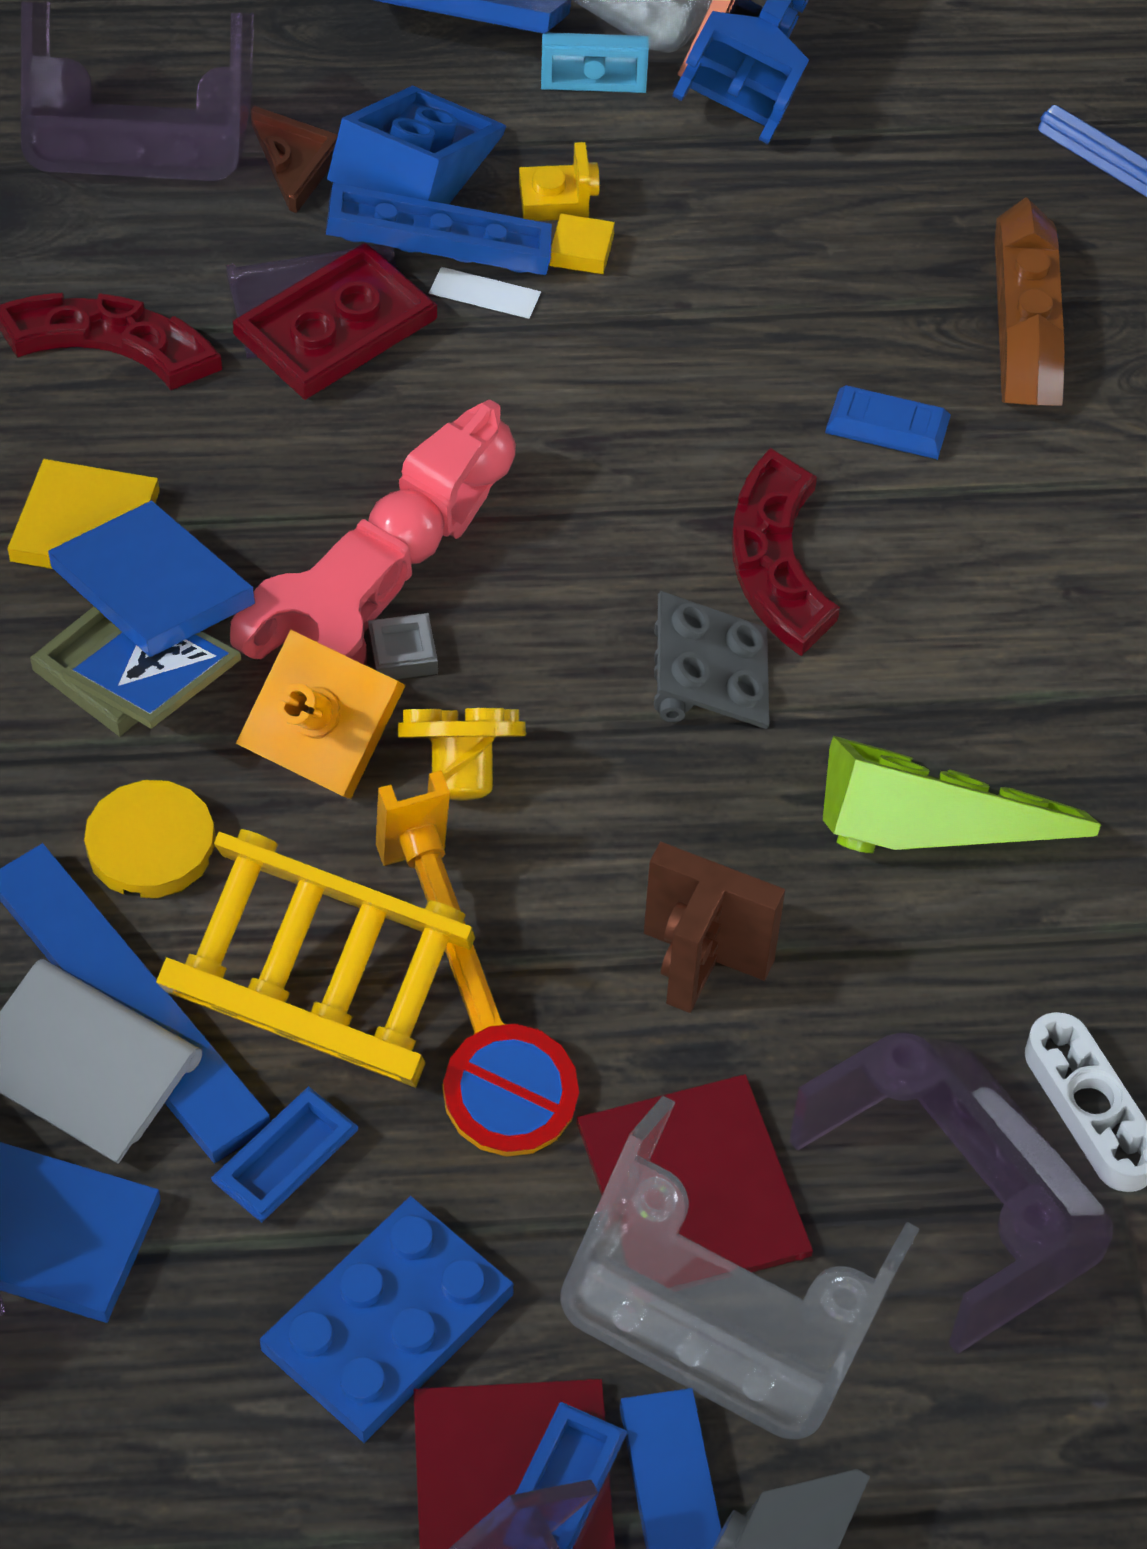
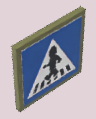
[61,629,241,729]

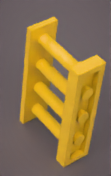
[156,829,475,1088]

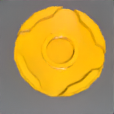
[84,780,216,898]

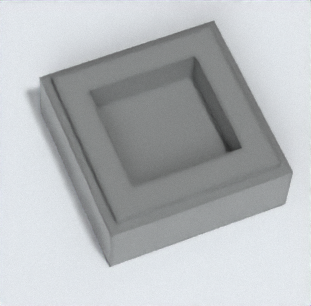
[368,613,438,680]

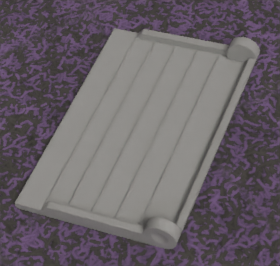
[0,959,202,1164]

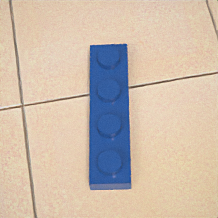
[325,183,552,275]

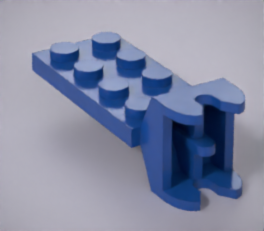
[672,0,809,145]

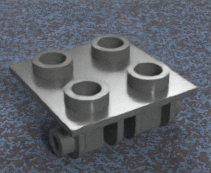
[654,591,769,729]

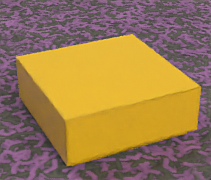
[549,213,615,275]

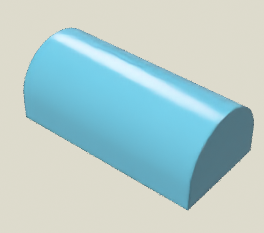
[541,32,649,93]

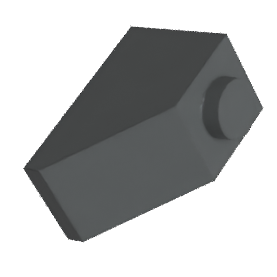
[713,1469,870,1549]

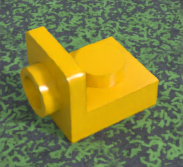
[519,142,599,221]

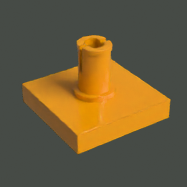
[236,629,406,799]

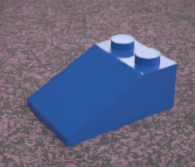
[327,86,506,204]

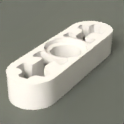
[1025,1012,1147,1192]

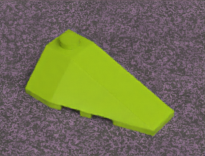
[823,736,1101,853]

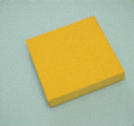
[7,459,160,569]

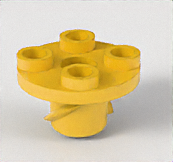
[398,708,526,801]

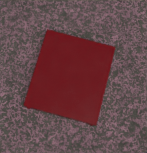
[577,1074,813,1303]
[414,1378,615,1549]

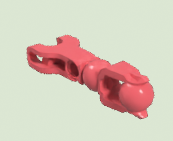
[230,399,516,665]

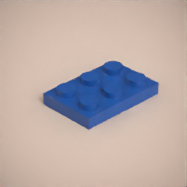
[260,1196,514,1443]

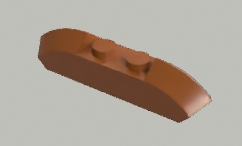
[995,197,1064,406]

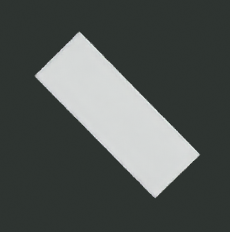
[428,267,541,319]

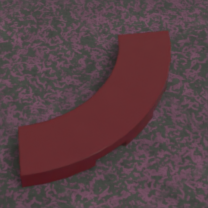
[0,293,222,390]
[732,448,840,656]

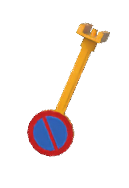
[376,770,579,1157]

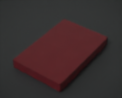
[232,242,437,400]

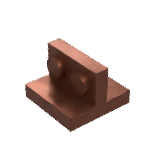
[644,841,785,1013]

